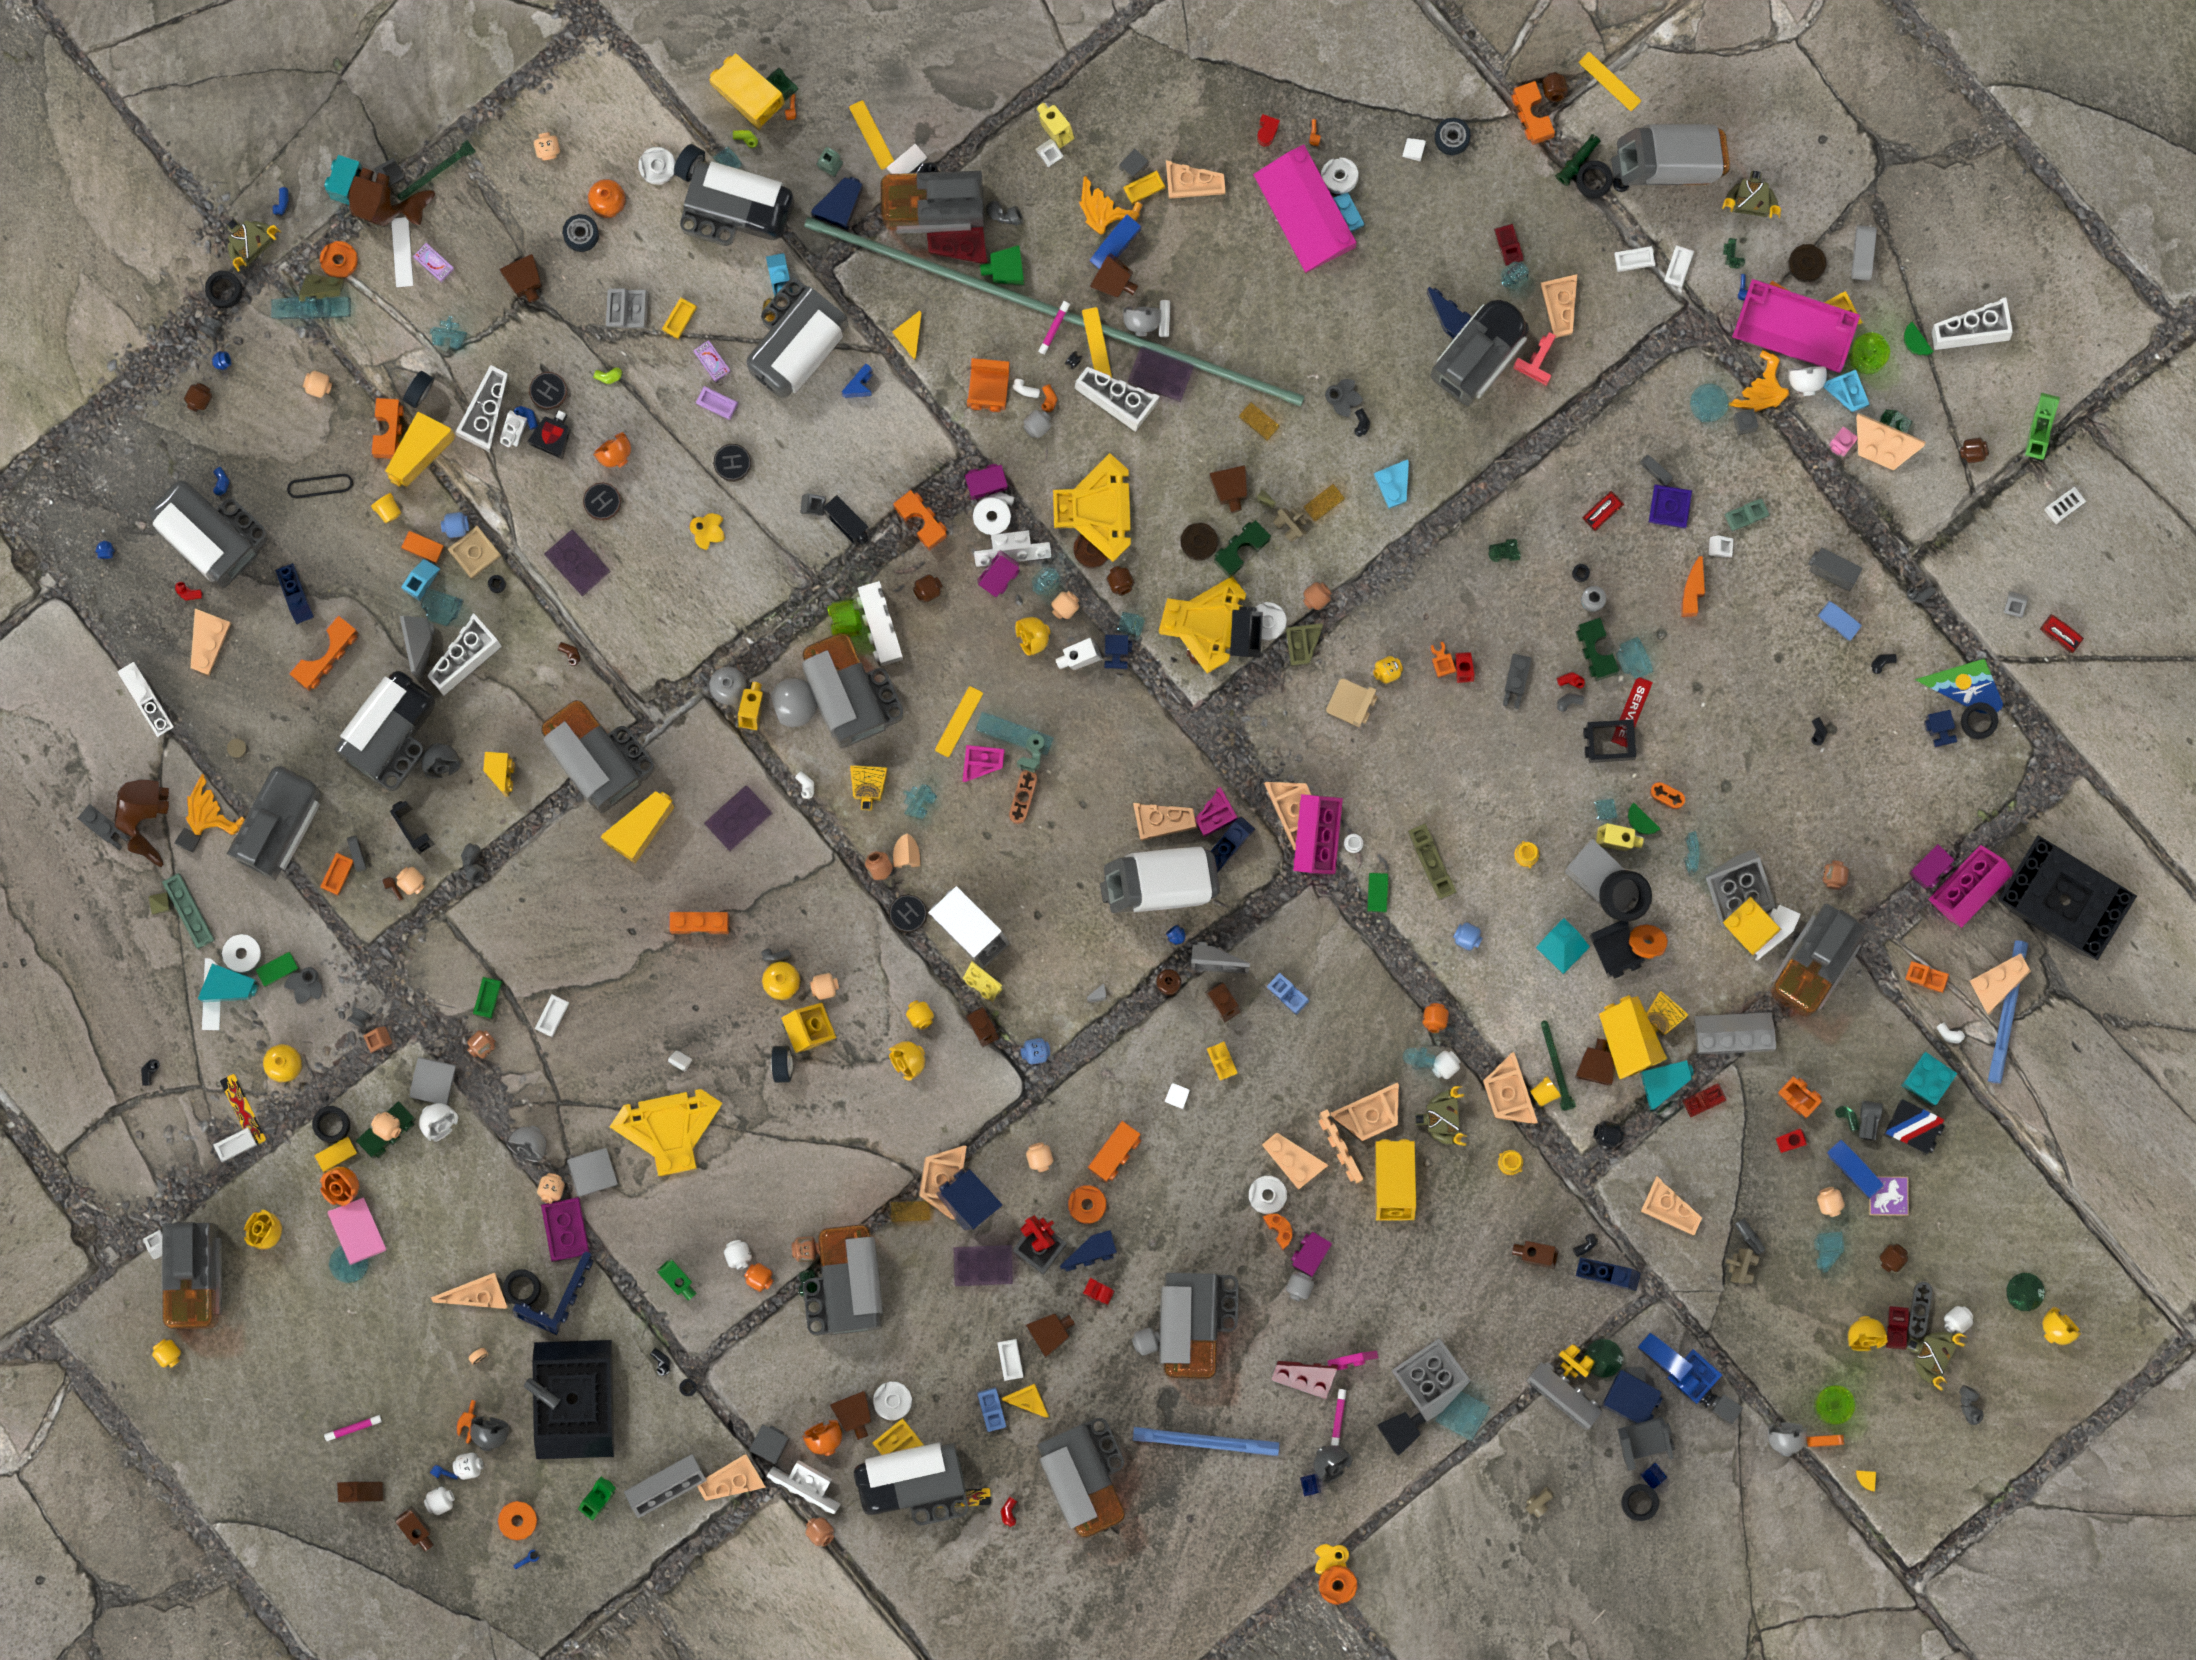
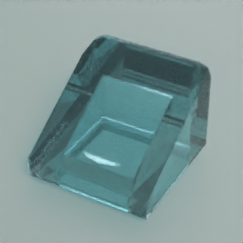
[713,147,742,168]
[1117,612,1145,636]
[1594,799,1617,821]

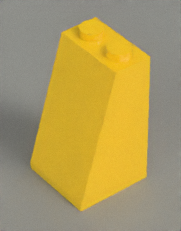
[709,53,785,130]
[385,412,456,487]
[600,791,674,864]
[1599,995,1667,1079]
[1375,1139,1416,1220]

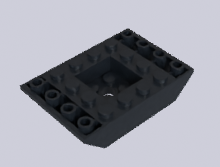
[1998,835,2137,961]
[532,1340,614,1459]

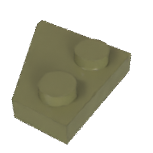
[299,274,344,301]
[1286,623,1323,666]

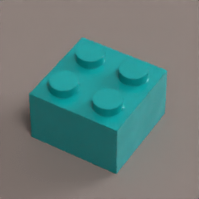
[324,155,363,205]
[1901,1052,1958,1107]

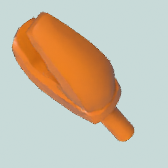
[457,1400,476,1444]

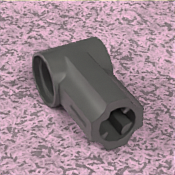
[1859,1100,1883,1141]

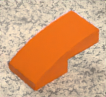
[1905,961,1950,993]

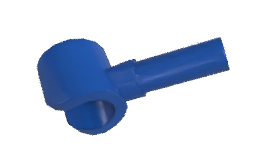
[1738,274,1748,301]
[430,1465,458,1480]
[513,1550,539,1569]

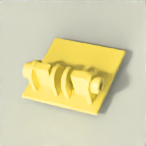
[963,961,1002,1002]

